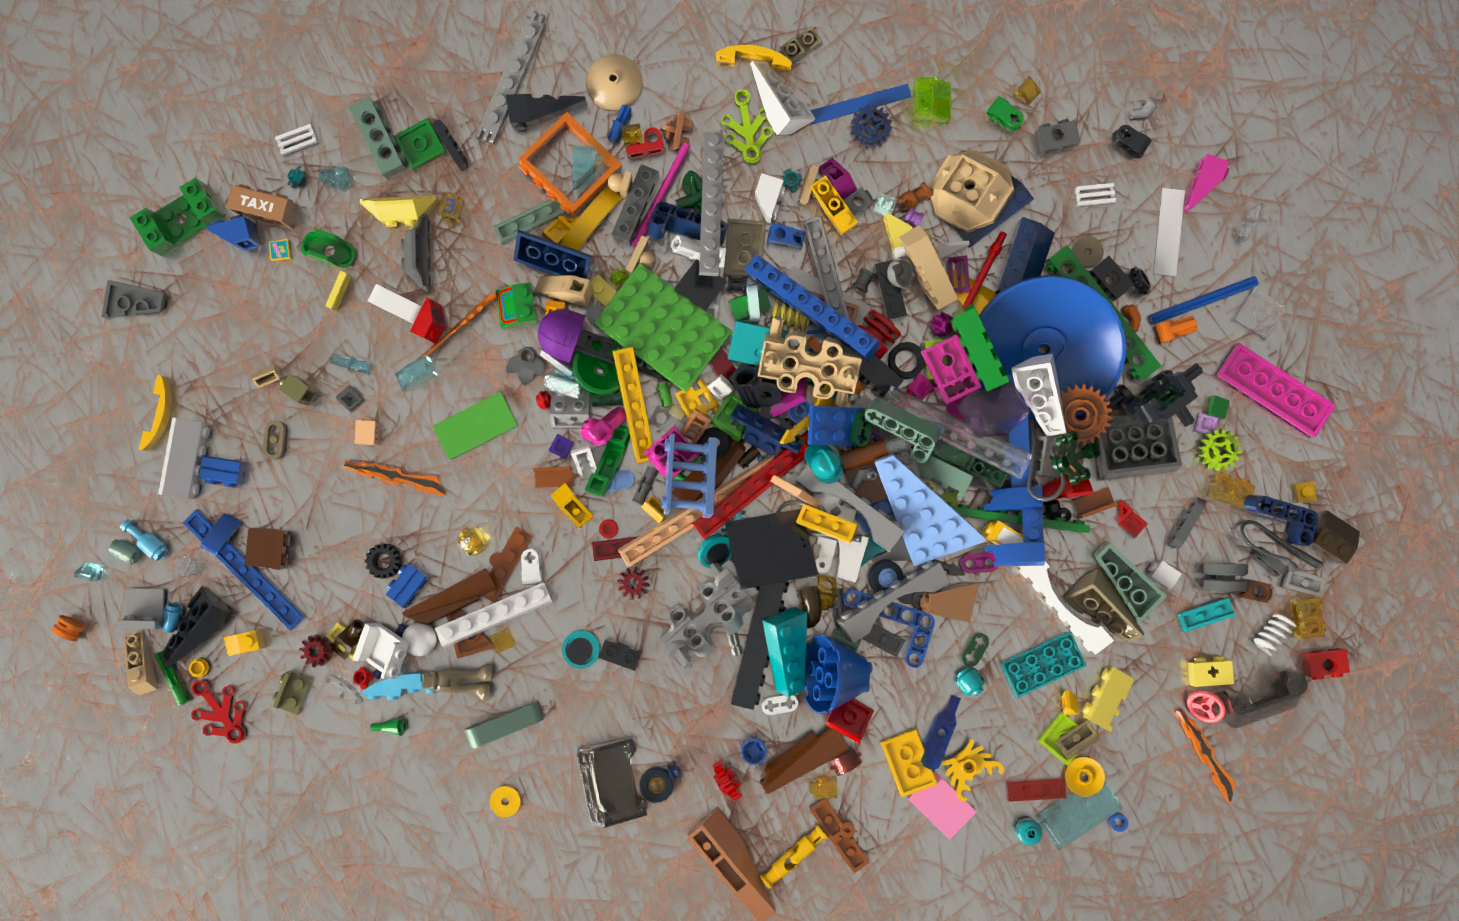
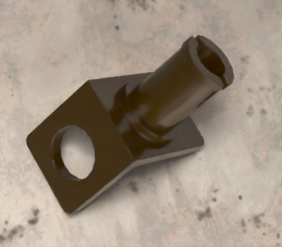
[331,619,364,660]

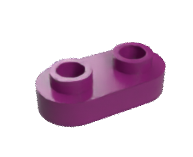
[959,553,998,573]

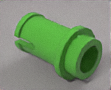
[656,382,674,407]

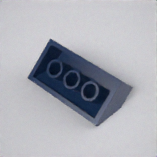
[995,217,1055,294]
[513,230,595,279]

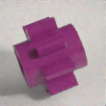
[931,312,954,337]

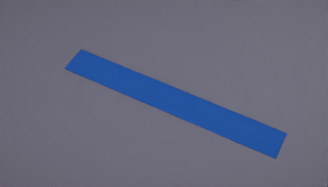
[810,84,911,124]

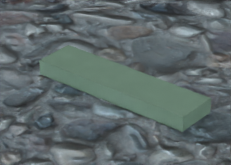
[493,199,567,245]

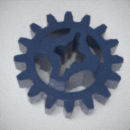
[851,105,892,147]

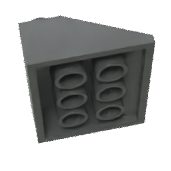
[1095,415,1182,481]

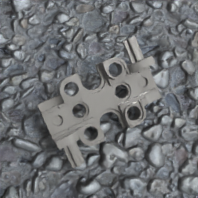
[660,563,756,669]

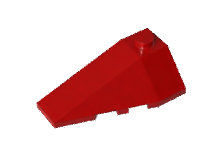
[1041,471,1094,500]

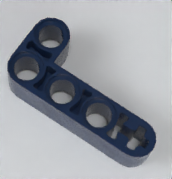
[648,202,727,244]
[1244,495,1319,546]

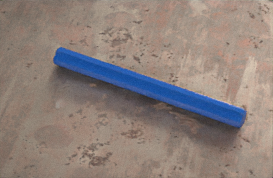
[1149,276,1259,324]

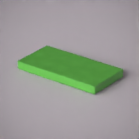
[432,391,518,460]

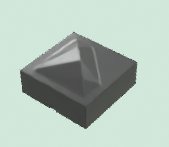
[336,384,363,412]

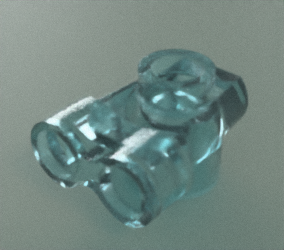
[318,166,350,188]

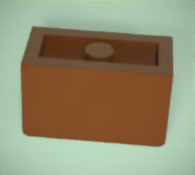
[533,466,575,488]
[1071,487,1119,518]

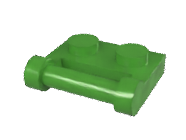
[710,392,759,441]

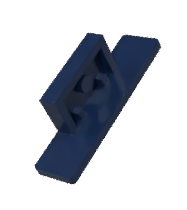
[730,404,806,457]

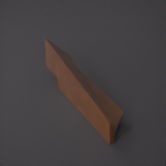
[402,568,497,625]

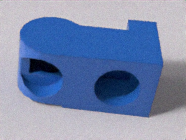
[767,223,805,248]

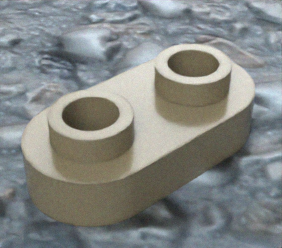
[263,421,286,459]

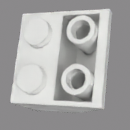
[755,173,786,224]

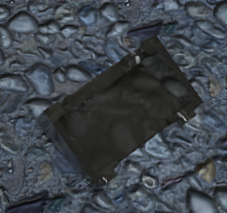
[1214,668,1308,728]
[577,738,648,828]

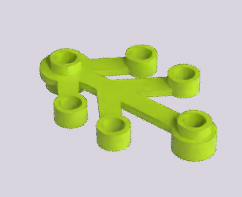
[721,89,773,164]

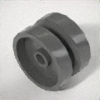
[1204,563,1248,593]

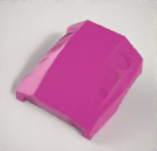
[645,425,701,479]

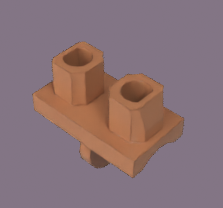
[660,113,693,151]

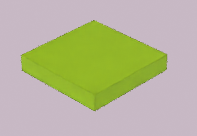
[1037,711,1078,766]

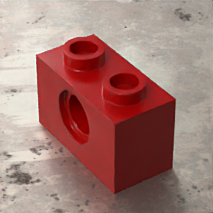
[1301,648,1350,680]

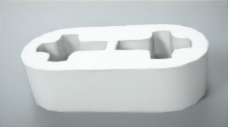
[762,694,798,715]

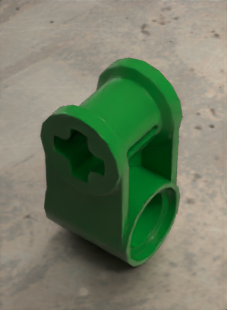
[986,96,1024,131]

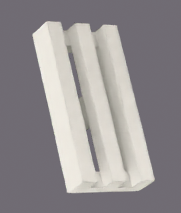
[275,124,318,156]
[1075,183,1116,207]

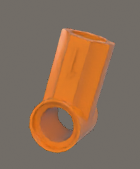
[1155,315,1197,343]

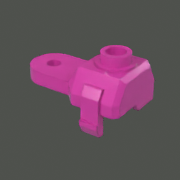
[580,406,627,446]

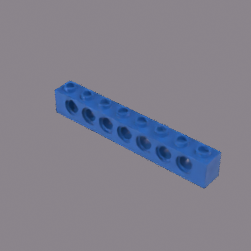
[745,254,880,362]

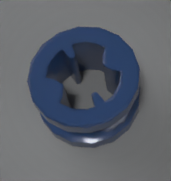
[667,762,682,781]

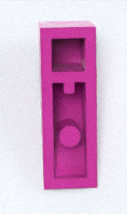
[1183,154,1229,212]

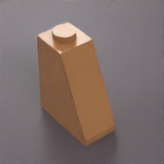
[920,582,978,623]

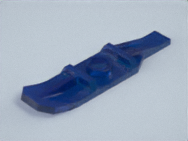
[921,695,961,771]

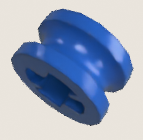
[1109,813,1128,832]

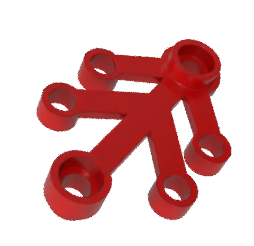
[191,680,247,744]

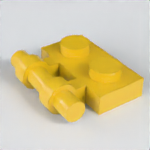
[675,379,719,428]

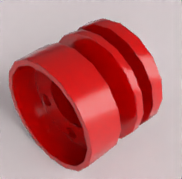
[857,309,901,359]

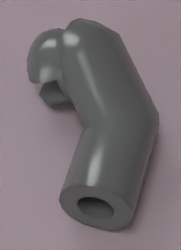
[850,468,877,489]

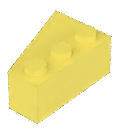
[1081,666,1135,732]

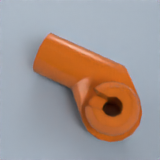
[1123,304,1141,332]

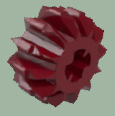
[617,567,650,600]
[299,634,333,668]

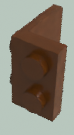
[245,528,290,570]

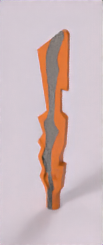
[415,292,497,363]
[344,461,446,496]
[1175,707,1236,803]

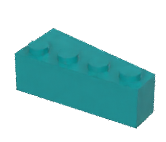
[762,607,807,697]

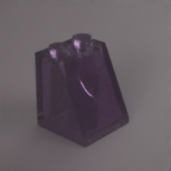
[957,381,1030,438]

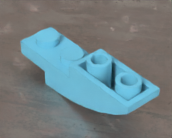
[362,672,438,700]

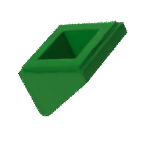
[1206,395,1230,419]

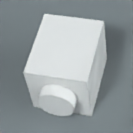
[1147,560,1182,590]

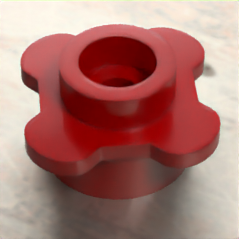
[536,390,551,409]
[353,667,374,690]

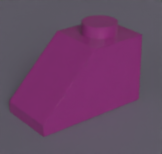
[818,158,857,200]

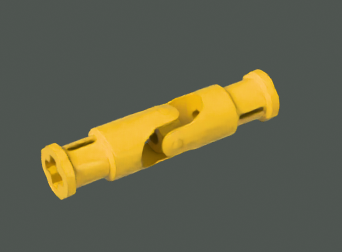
[760,824,829,889]

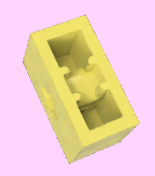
[1188,656,1234,687]

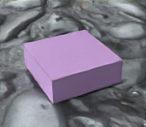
[1194,412,1219,434]

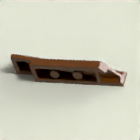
[672,432,746,501]
[760,727,850,794]

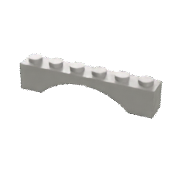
[796,464,904,552]
[837,561,950,643]

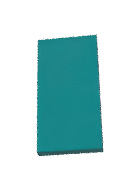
[1000,631,1087,698]

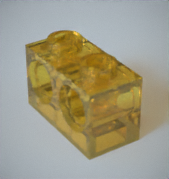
[1206,472,1255,508]
[1290,597,1326,639]

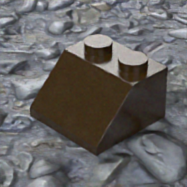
[1310,511,1360,564]

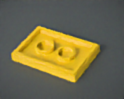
[881,729,938,798]

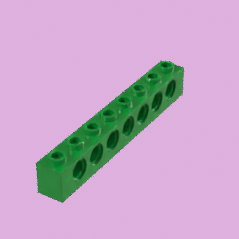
[1045,245,1161,382]

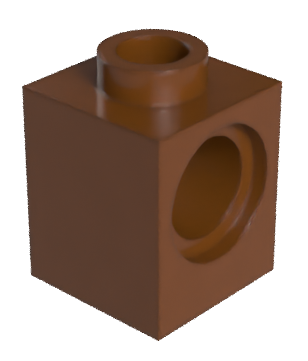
[1239,579,1273,603]

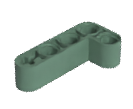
[865,398,940,463]
[464,701,544,749]

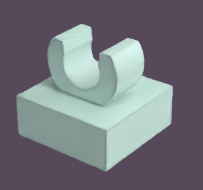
[873,193,897,216]

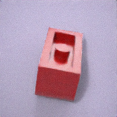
[625,127,665,159]

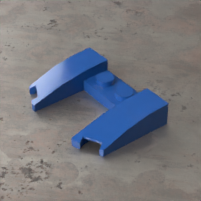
[984,486,1045,566]

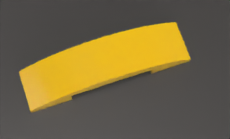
[716,45,792,71]
[560,186,623,251]
[139,375,172,451]

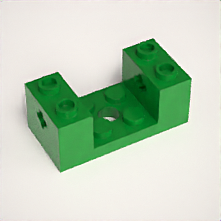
[130,177,225,256]

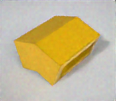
[641,495,667,523]

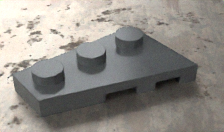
[101,280,166,318]

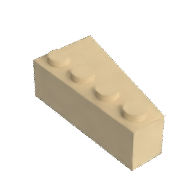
[899,225,958,310]

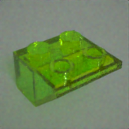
[912,77,951,122]

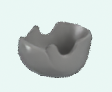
[887,257,916,289]

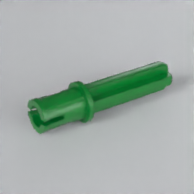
[155,650,190,706]

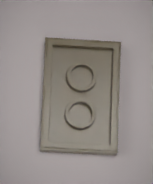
[724,218,766,278]

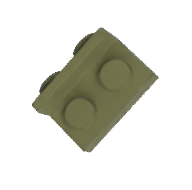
[272,670,313,715]

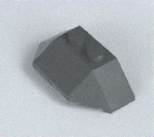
[401,214,431,293]

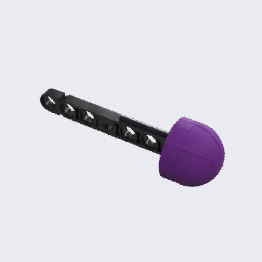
[538,309,695,386]

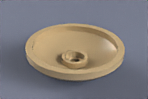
[586,54,643,111]

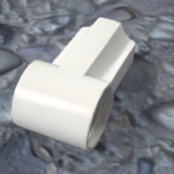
[671,236,700,261]

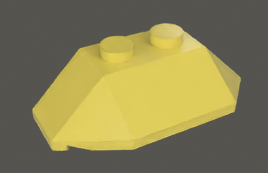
[360,195,440,227]

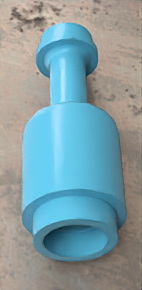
[120,519,168,561]

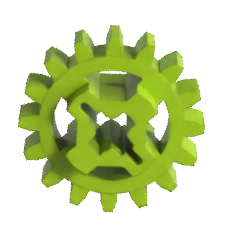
[1198,429,1242,471]

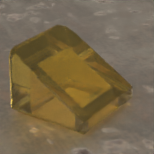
[1015,76,1042,105]

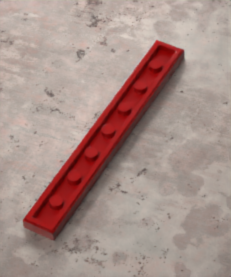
[692,430,810,540]

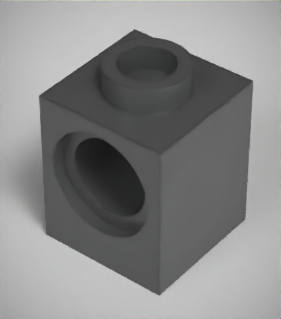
[843,187,873,217]

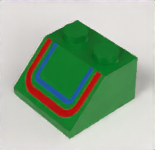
[496,282,539,328]

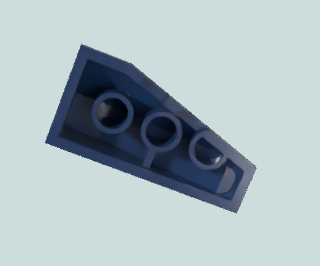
[958,175,1034,248]

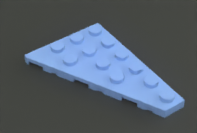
[874,454,985,566]

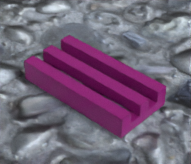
[948,255,970,294]

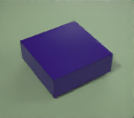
[548,434,574,460]

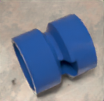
[787,400,811,425]
[741,736,767,765]

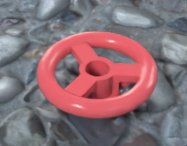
[1187,691,1226,723]

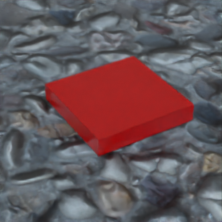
[825,699,874,743]

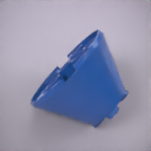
[805,635,873,714]

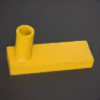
[796,504,858,544]

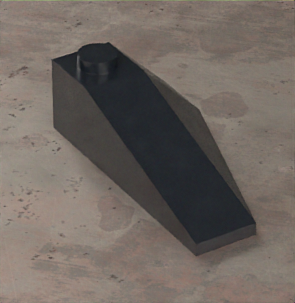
[506,94,587,130]
[161,586,231,668]

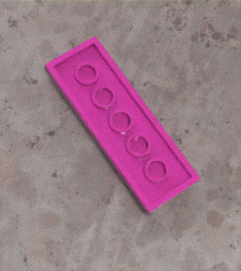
[1216,343,1336,438]

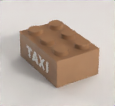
[226,184,299,229]

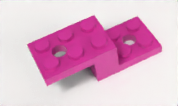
[921,335,989,440]

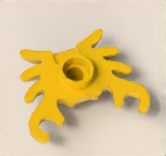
[942,739,1004,801]

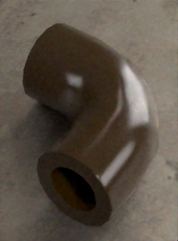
[799,586,822,629]

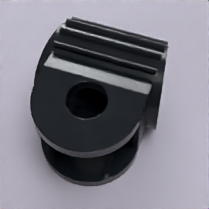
[733,366,784,409]

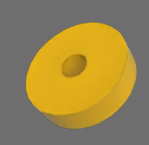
[490,785,521,817]

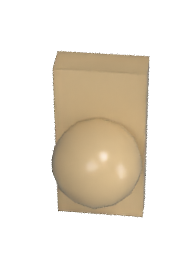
[797,165,820,206]
[608,171,633,199]
[626,236,655,275]

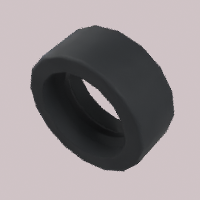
[888,342,925,379]

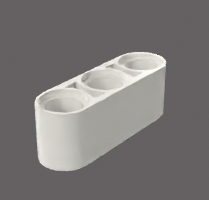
[368,284,422,324]

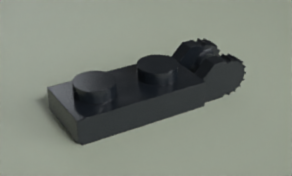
[433,120,468,171]

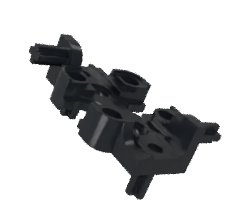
[1107,363,1203,427]

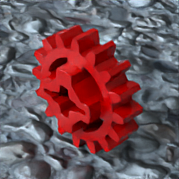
[713,760,743,802]

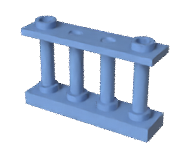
[661,434,717,518]

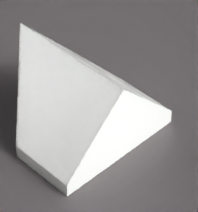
[571,442,608,481]

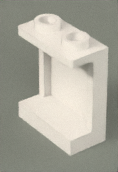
[353,623,410,680]

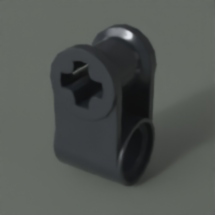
[1112,125,1151,159]

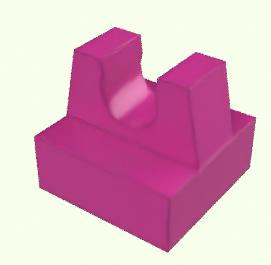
[907,374,934,401]

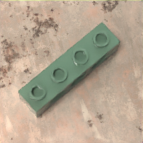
[349,97,406,179]

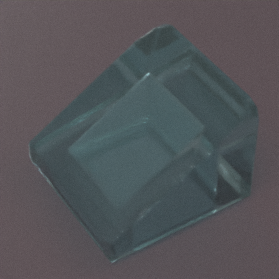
[73,562,103,581]

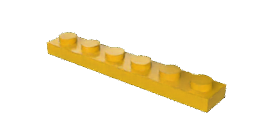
[613,346,653,464]

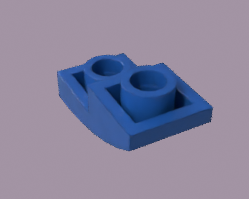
[200,513,241,556]

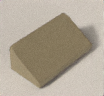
[1055,720,1100,760]

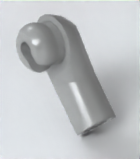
[1130,97,1157,119]

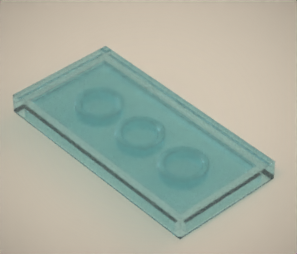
[1036,781,1123,850]

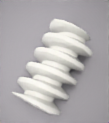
[1254,614,1297,657]

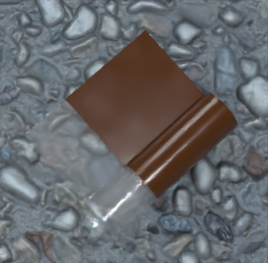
[839,435,921,504]

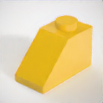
[551,483,593,528]
[224,629,266,656]

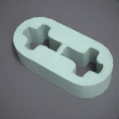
[747,285,760,322]

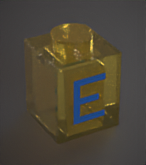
[437,192,465,224]

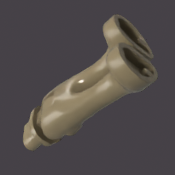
[422,664,492,701]

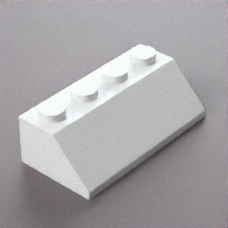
[158,417,210,499]

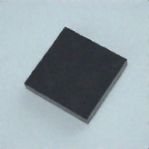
[674,259,727,311]

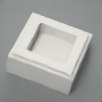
[707,374,735,400]

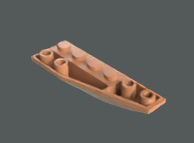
[687,808,776,921]

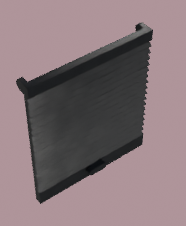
[725,509,819,590]

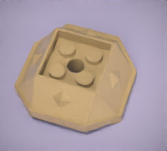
[928,150,1014,233]

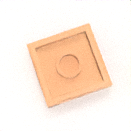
[771,475,820,508]

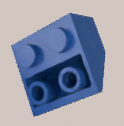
[206,215,262,251]

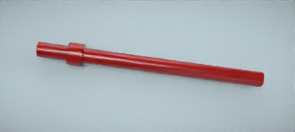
[952,231,1007,331]

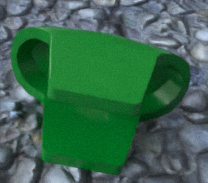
[301,228,355,268]

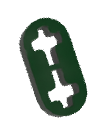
[850,410,873,446]
[961,632,989,667]

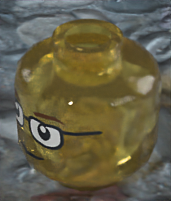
[457,527,486,556]

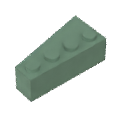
[1093,540,1167,624]

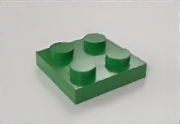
[394,118,446,171]

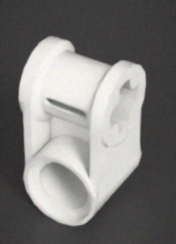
[521,548,543,585]

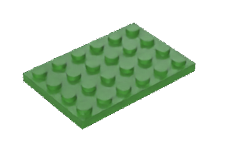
[593,263,732,393]

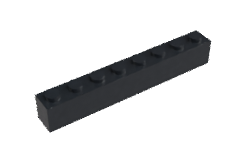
[731,581,789,710]

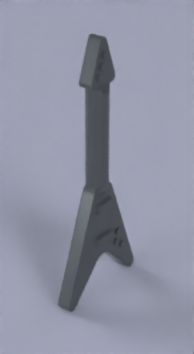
[873,537,965,576]

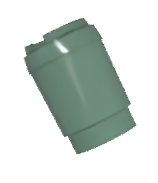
[109,539,142,564]
[832,627,861,651]

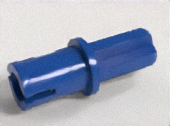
[607,105,631,143]

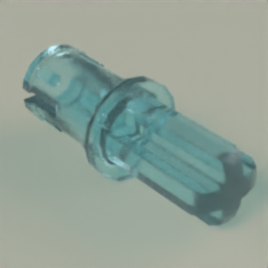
[330,354,370,374]

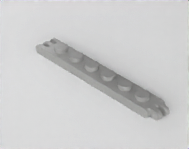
[476,11,546,144]

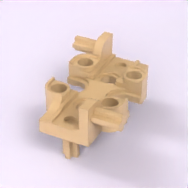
[758,317,862,407]

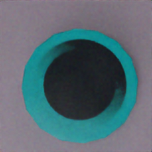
[697,533,732,568]
[562,630,600,669]

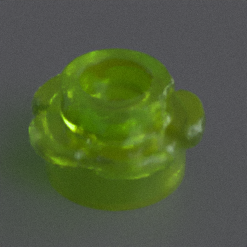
[609,269,627,286]

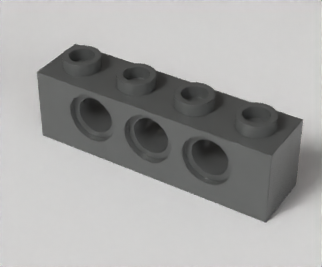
[611,164,660,246]

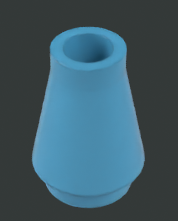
[163,603,183,633]

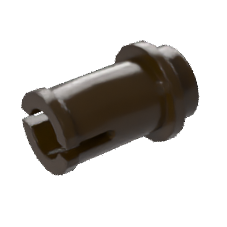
[737,445,761,469]

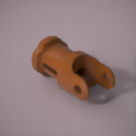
[897,182,932,212]

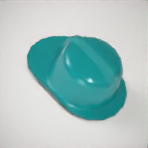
[804,445,843,484]

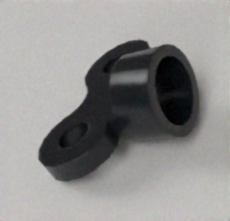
[1043,500,1072,522]

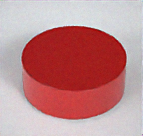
[599,519,619,538]

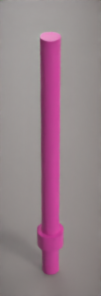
[631,142,690,247]

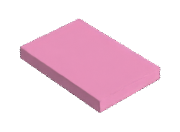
[908,770,976,839]

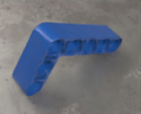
[843,589,935,668]

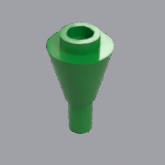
[370,717,407,736]

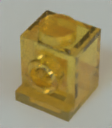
[809,775,838,799]

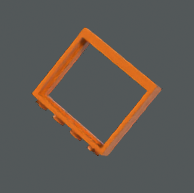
[518,112,622,217]

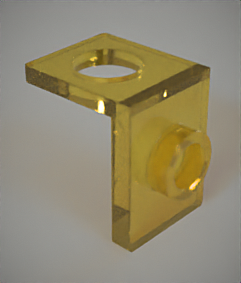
[817,575,838,611]

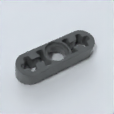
[1169,496,1206,549]

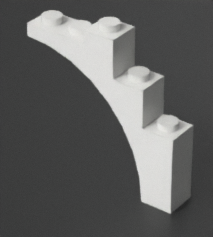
[785,471,869,583]

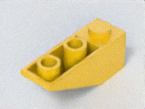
[810,175,859,237]

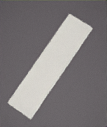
[1154,188,1185,276]
[788,266,871,325]

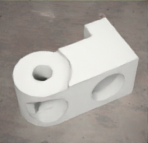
[815,536,837,573]

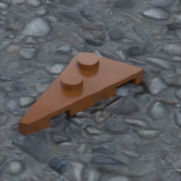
[446,609,494,659]

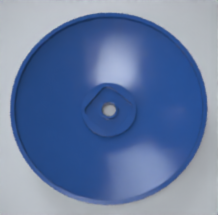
[968,275,1126,427]

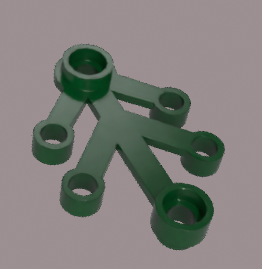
[1052,431,1099,485]

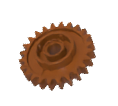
[1060,383,1113,445]

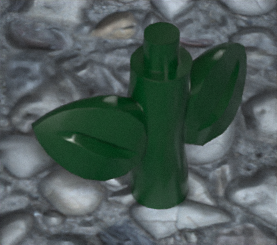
[675,170,702,213]

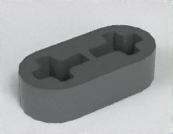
[1253,546,1288,577]

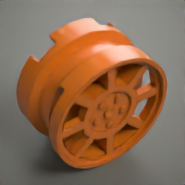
[52,615,85,642]

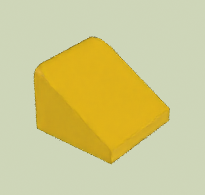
[1062,690,1078,715]

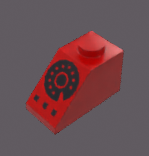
[410,298,445,345]

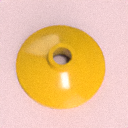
[1065,757,1105,797]

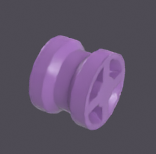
[903,207,925,228]

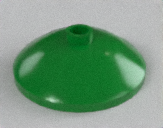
[573,341,620,394]

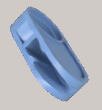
[607,470,635,492]

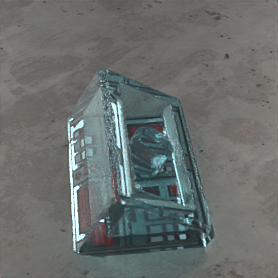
[544,369,584,398]

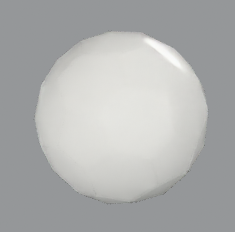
[402,622,437,656]

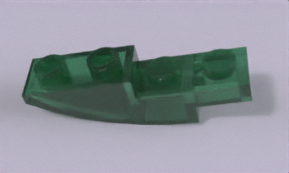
[931,435,1010,487]

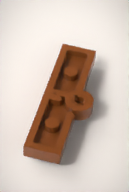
[481,527,533,603]
[809,797,870,873]

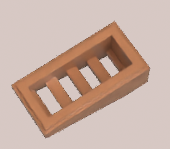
[680,408,712,444]

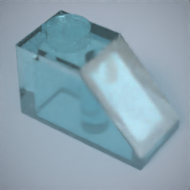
[572,146,600,190]
[395,356,438,391]

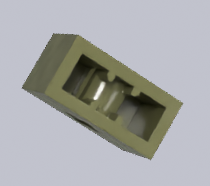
[278,374,319,406]

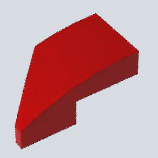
[1118,499,1148,539]

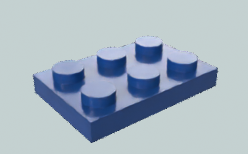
[808,405,865,447]

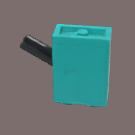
[728,319,791,383]

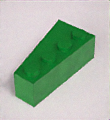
[950,303,1009,392]

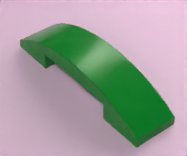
[585,425,630,497]

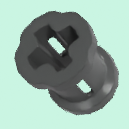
[852,268,876,293]

